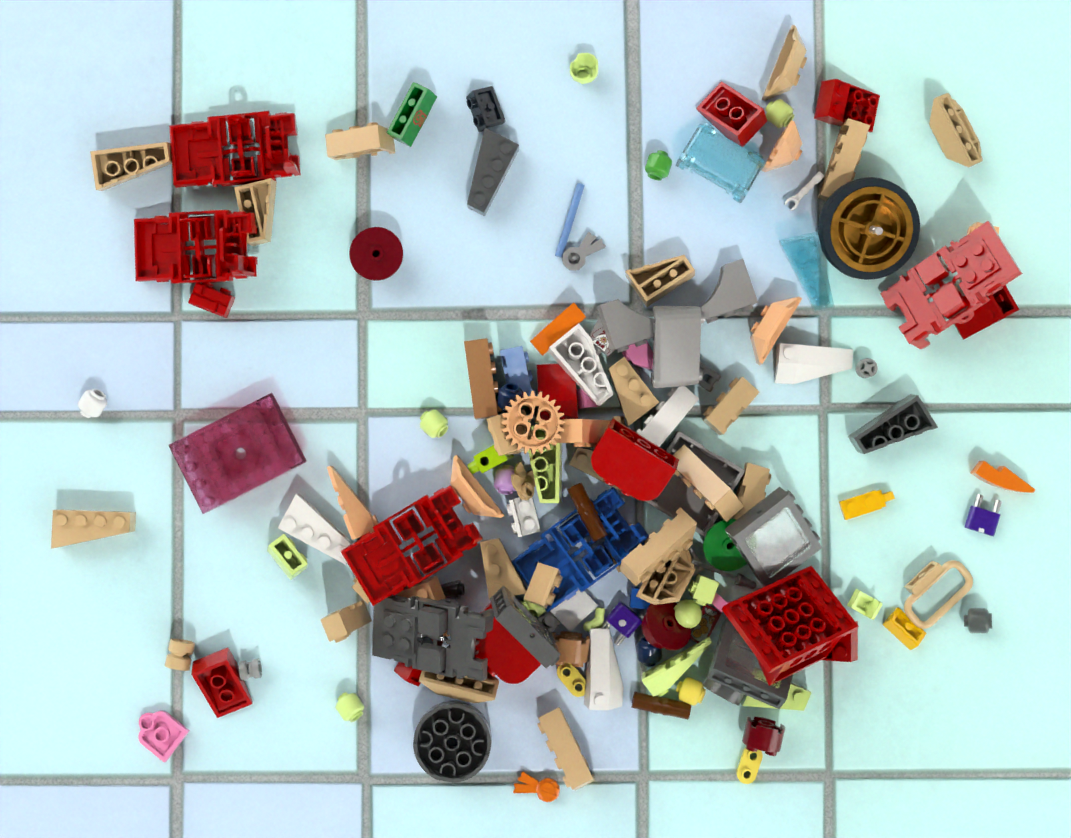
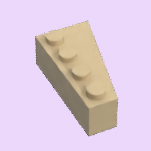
[90,142,172,191]
[673,445,744,522]
[537,708,596,790]

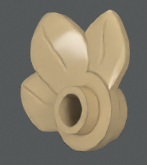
[511,462,535,500]

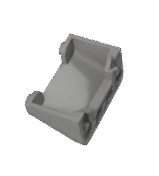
[651,306,705,388]

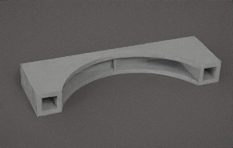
[597,259,758,353]

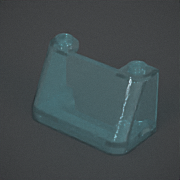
[675,123,765,203]

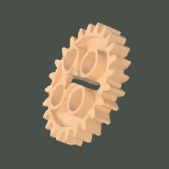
[501,391,565,455]

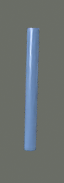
[555,183,585,258]

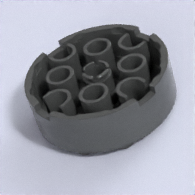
[413,701,492,783]

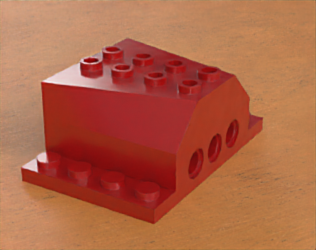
[721,565,859,686]

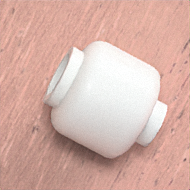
[78,389,107,418]

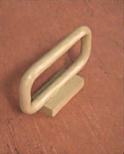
[904,560,973,629]

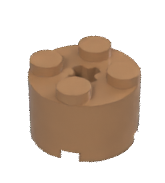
[552,631,590,667]

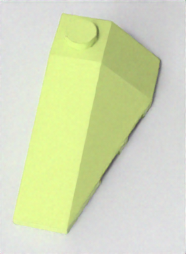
[642,636,712,697]

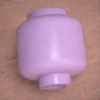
[494,465,516,495]

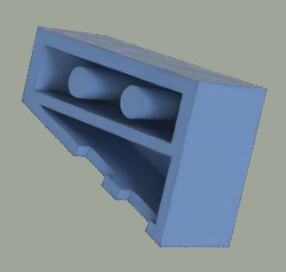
[500,346,537,407]

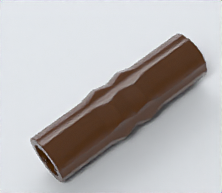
[567,483,608,542]
[631,692,691,720]

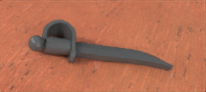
[691,559,757,589]

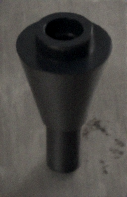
[441,580,465,599]

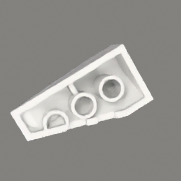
[548,323,614,407]
[774,343,853,384]
[584,628,624,710]

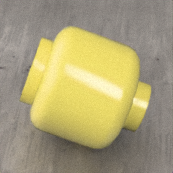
[676,677,706,706]

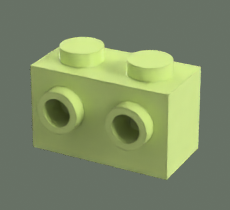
[267,534,308,580]
[688,574,719,606]

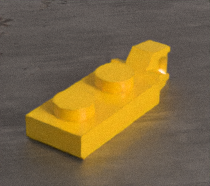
[839,490,895,520]

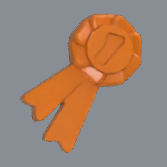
[513,771,560,802]

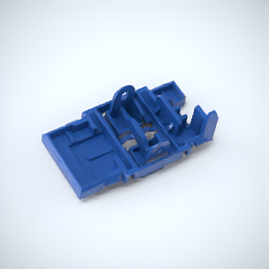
[511,487,649,613]

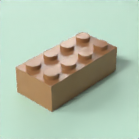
[464,338,502,420]

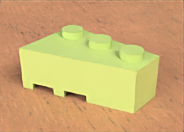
[741,667,811,711]

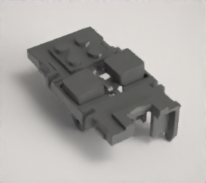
[372,595,495,681]

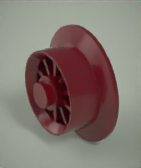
[349,227,403,281]
[642,602,691,650]

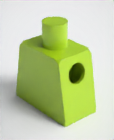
[467,445,515,474]

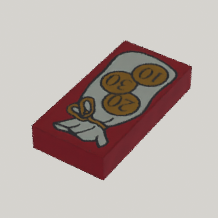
[690,604,722,643]

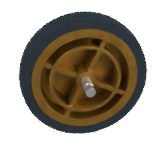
[818,177,920,280]

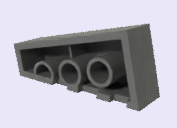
[467,128,519,216]
[848,394,938,454]

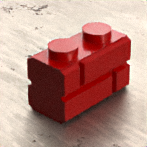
[188,282,235,318]

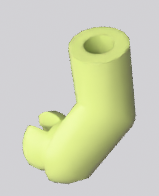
[583,607,605,632]

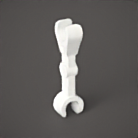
[784,171,824,211]

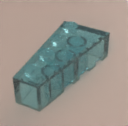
[779,232,835,313]

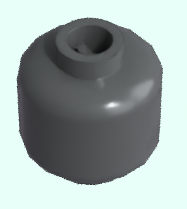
[964,608,992,633]

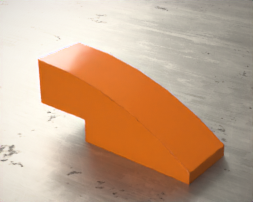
[530,302,586,356]
[970,461,1035,493]

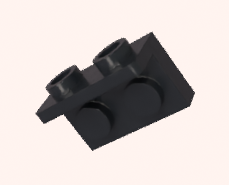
[466,86,506,132]

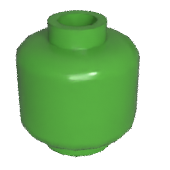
[645,150,672,181]

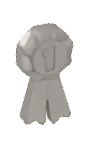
[562,232,606,271]

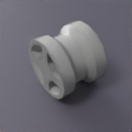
[855,358,878,378]

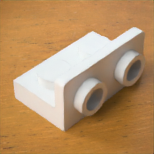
[506,497,541,538]

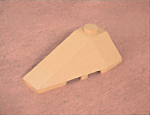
[762,120,802,172]
[327,466,379,540]

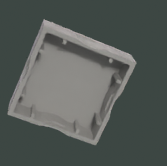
[645,431,745,537]

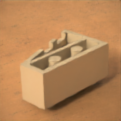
[608,357,659,427]
[732,463,771,520]

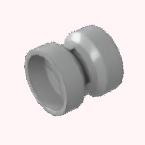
[239,658,262,680]

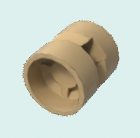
[164,638,195,671]

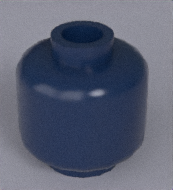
[497,383,523,413]
[636,637,662,667]

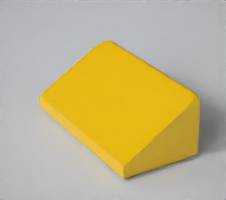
[883,607,927,650]

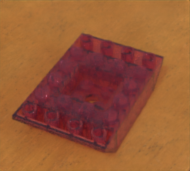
[168,393,307,514]

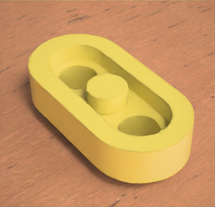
[557,663,586,697]
[736,747,763,784]

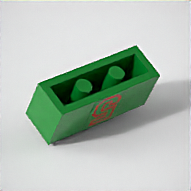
[386,82,437,147]

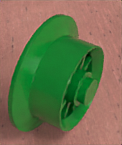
[703,519,756,571]

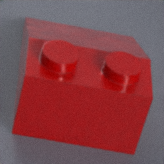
[696,81,767,148]
[537,364,578,421]
[191,647,253,718]

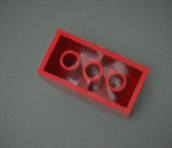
[591,418,679,501]
[475,602,541,684]

